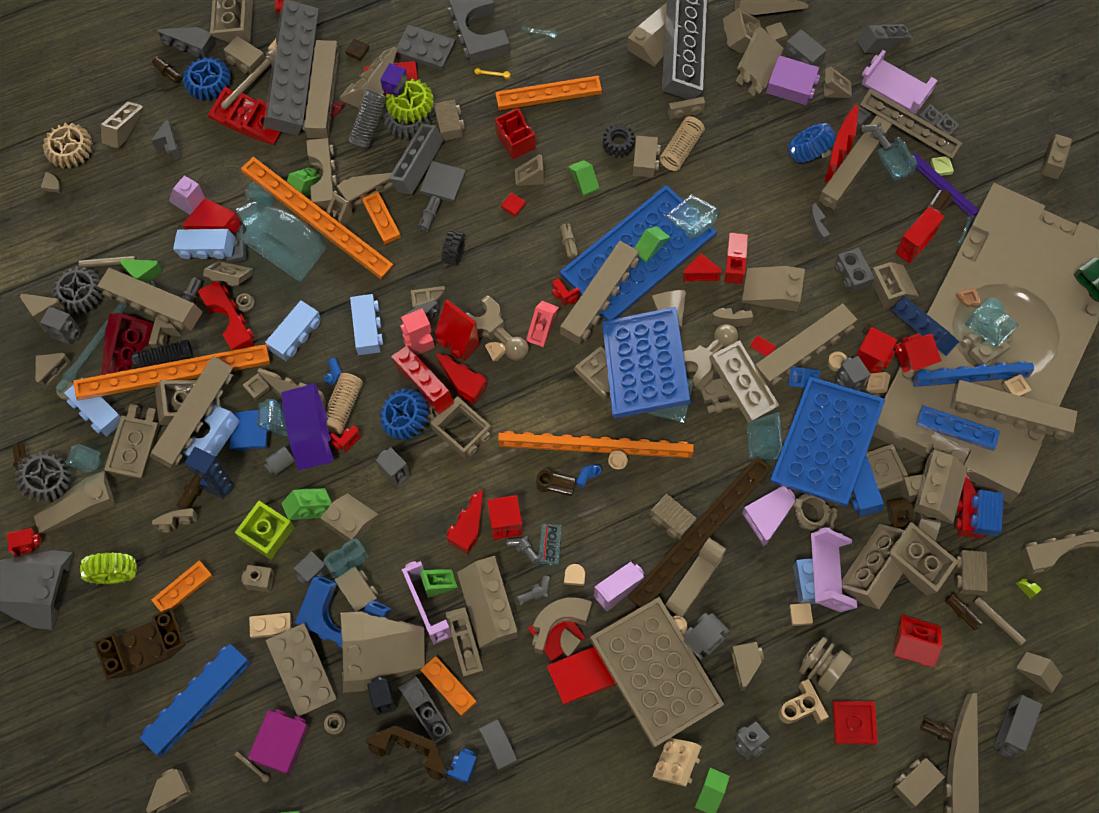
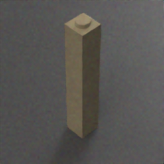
[819,115,892,209]

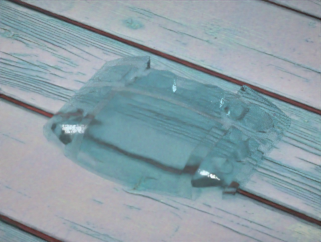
[240,206,326,282]

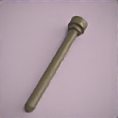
[221,49,275,109]

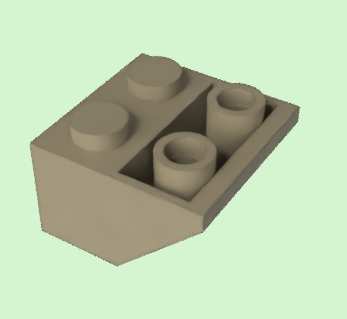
[872,262,919,309]

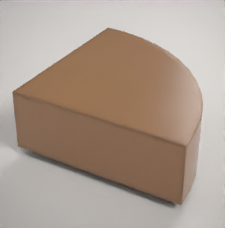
[956,288,982,308]

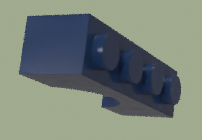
[891,296,959,356]
[184,447,233,499]

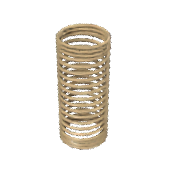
[660,116,705,171]
[325,373,363,434]

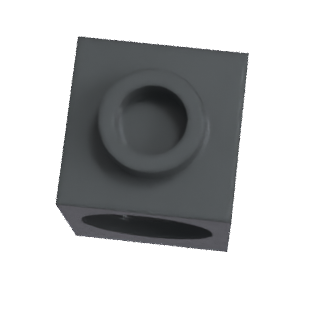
[294,551,328,586]

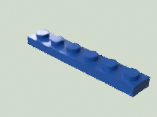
[912,361,1035,387]

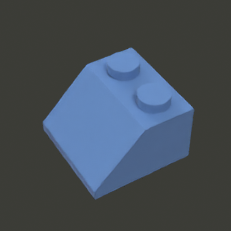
[793,558,818,604]

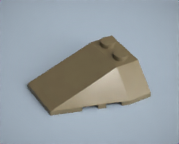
[340,612,425,693]

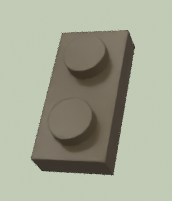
[668,97,705,119]

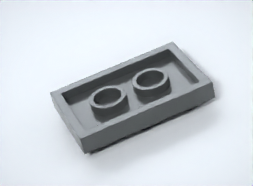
[395,25,456,71]

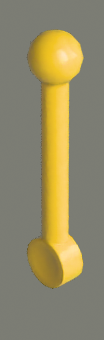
[474,68,510,79]

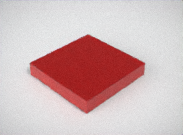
[528,621,585,662]
[832,701,878,745]

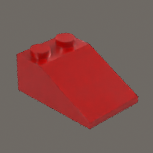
[435,300,479,362]

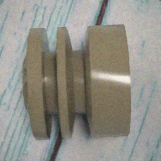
[799,637,853,693]

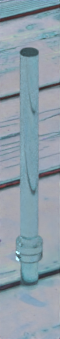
[55,303,128,393]

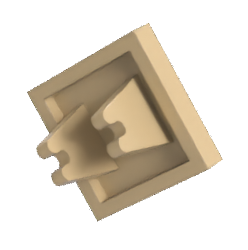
[652,738,701,787]

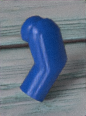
[324,358,342,385]
[575,464,602,487]

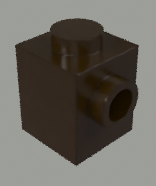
[887,499,914,528]

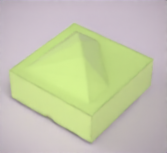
[930,156,954,176]

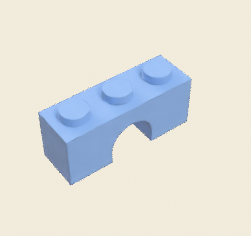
[182,405,240,458]

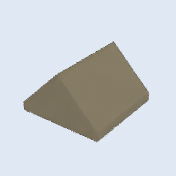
[20,294,68,332]

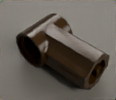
[921,190,953,215]
[536,470,575,496]

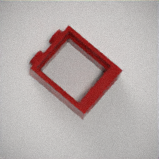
[895,206,944,264]

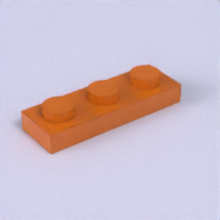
[362,192,401,245]
[151,560,213,612]
[421,656,477,717]

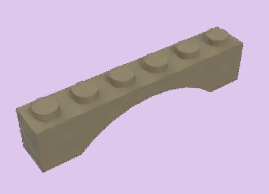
[1020,530,1099,575]

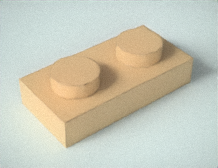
[249,613,292,638]

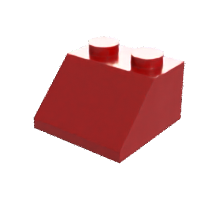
[894,614,942,667]

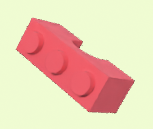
[400,309,435,356]

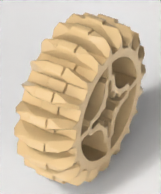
[43,123,93,169]

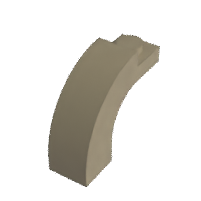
[532,598,592,655]

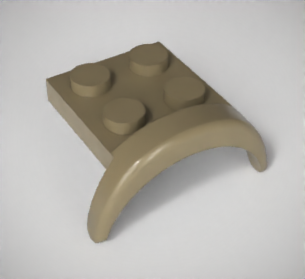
[574,346,611,401]

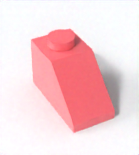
[526,301,559,347]

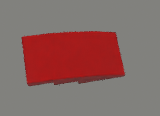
[208,87,281,145]
[824,105,859,183]
[547,647,616,706]

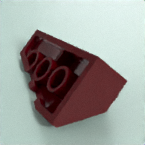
[101,313,153,375]

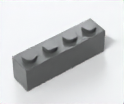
[389,123,444,195]

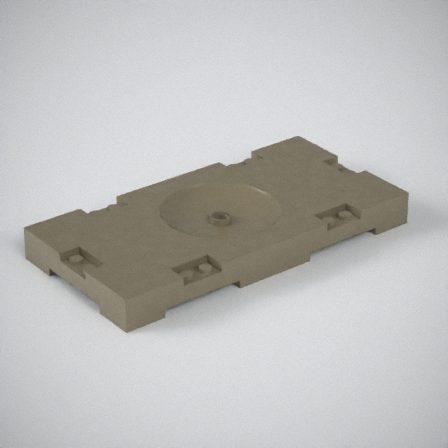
[873,183,1099,503]

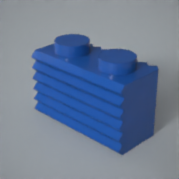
[970,490,1004,537]

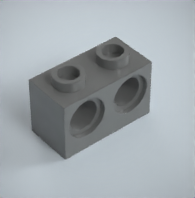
[835,247,875,294]
[40,306,81,346]

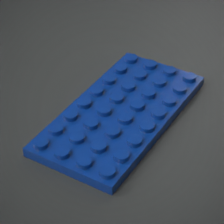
[560,185,717,321]

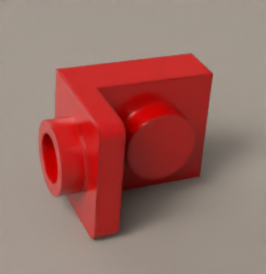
[330,425,362,453]

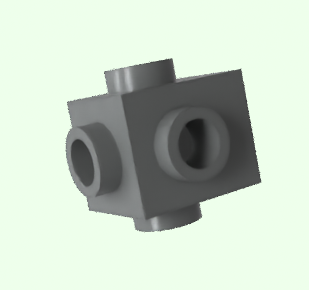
[734,722,770,760]

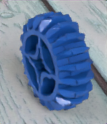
[183,56,231,102]
[788,123,836,163]
[379,388,430,440]

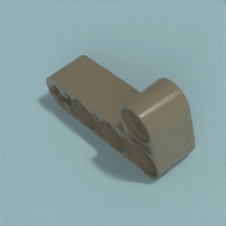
[665,538,726,618]

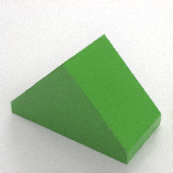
[568,160,600,197]
[634,226,671,263]
[120,259,162,283]
[420,569,458,598]
[695,768,730,813]

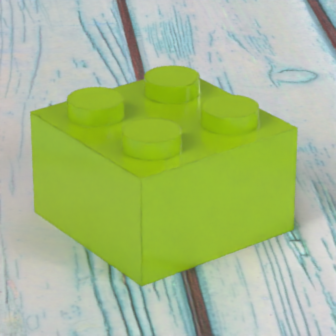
[235,501,295,560]

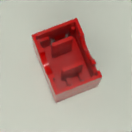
[495,108,536,160]
[856,327,897,374]
[894,333,942,373]
[487,495,523,540]

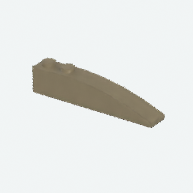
[944,693,979,813]

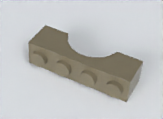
[307,138,338,210]

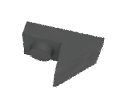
[152,120,181,160]

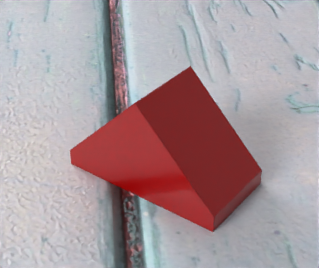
[683,253,721,282]

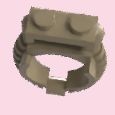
[793,493,837,531]

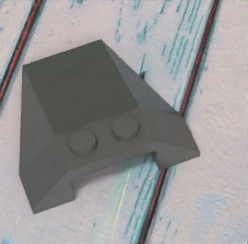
[0,550,74,631]

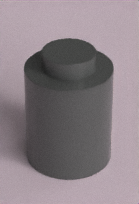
[264,446,295,475]

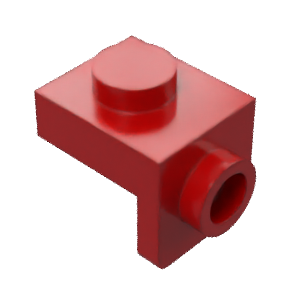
[551,278,580,307]

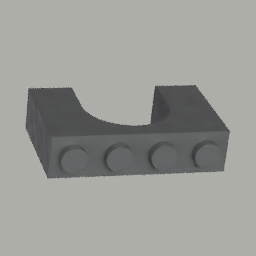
[448,0,510,64]

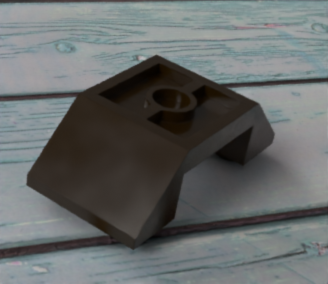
[93,608,185,680]
[365,726,448,781]

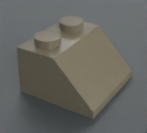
[723,8,761,53]
[321,493,379,546]

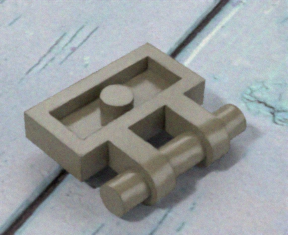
[961,325,1011,365]
[699,378,738,414]

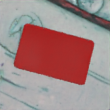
[750,335,776,356]

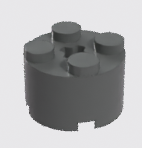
[682,613,730,660]

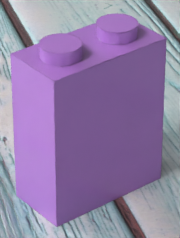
[766,55,820,105]

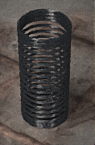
[131,339,194,369]

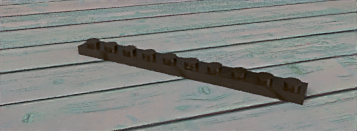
[628,456,772,608]

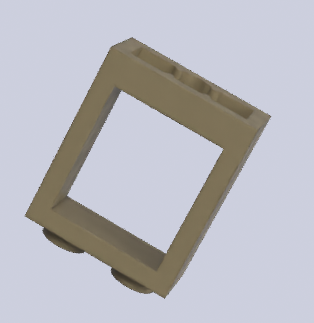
[431,396,492,459]

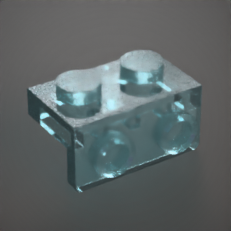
[877,137,917,181]

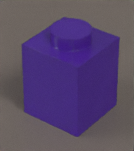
[380,63,407,96]

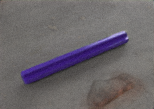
[908,153,979,218]

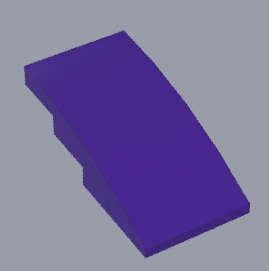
[281,383,334,471]

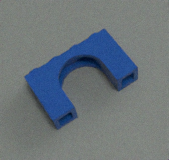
[295,576,391,648]

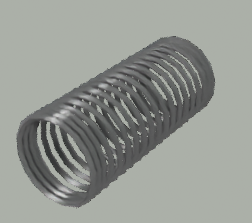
[348,89,387,148]

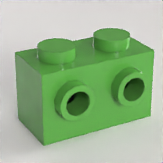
[281,488,332,520]

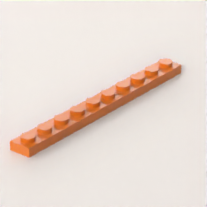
[241,157,393,280]
[73,344,270,401]
[498,431,693,458]

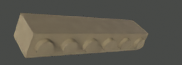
[302,40,339,138]
[860,89,964,159]
[561,241,640,345]
[97,268,202,331]
[755,303,857,387]
[150,356,233,469]
[950,380,1078,440]

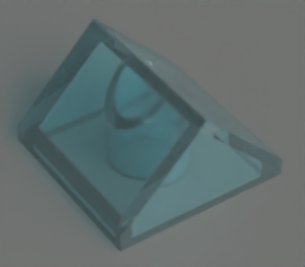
[747,412,782,459]

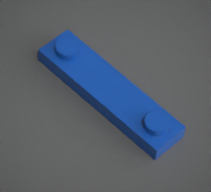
[916,406,1000,451]

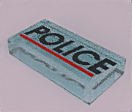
[539,523,562,565]

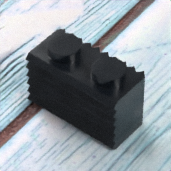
[367,677,397,715]

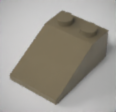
[742,266,805,312]
[155,380,221,425]
[888,522,958,595]

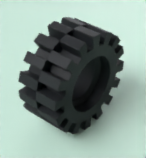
[603,123,635,158]
[441,230,466,266]

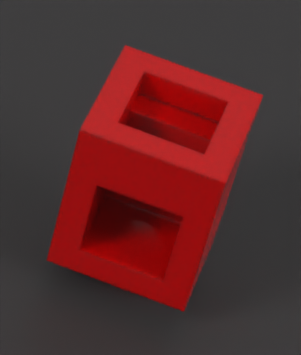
[7,528,41,557]

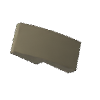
[711,308,753,327]
[152,509,198,533]

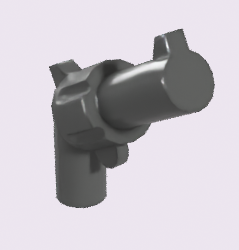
[862,122,893,150]
[507,536,541,564]
[517,576,550,606]

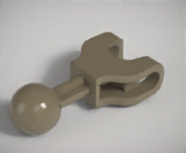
[465,295,529,361]
[683,324,738,390]

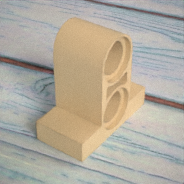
[779,679,828,724]

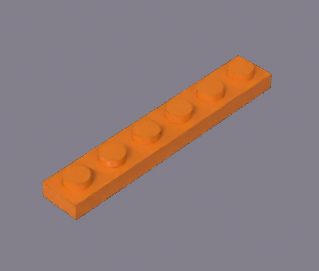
[495,76,602,110]

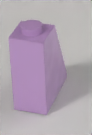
[169,175,205,215]
[742,486,795,546]
[594,562,644,612]

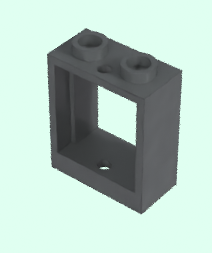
[993,695,1043,758]

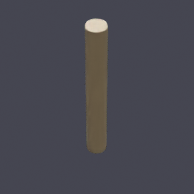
[79,256,136,268]
[974,597,1026,646]

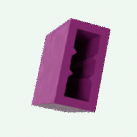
[248,709,310,775]

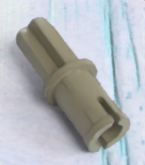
[560,223,578,259]

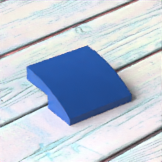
[229,410,270,451]

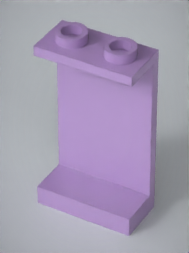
[862,50,938,115]
[811,528,857,612]
[402,561,452,645]

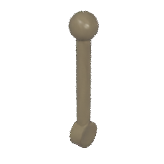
[235,752,270,782]

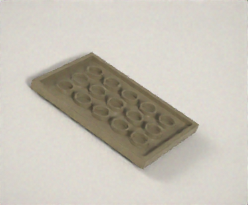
[589,597,724,748]

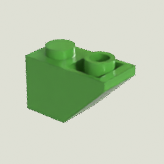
[287,167,322,198]

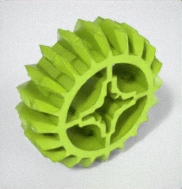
[386,77,434,124]
[80,552,137,585]

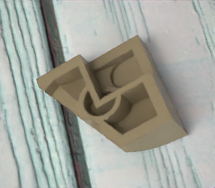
[652,290,686,329]

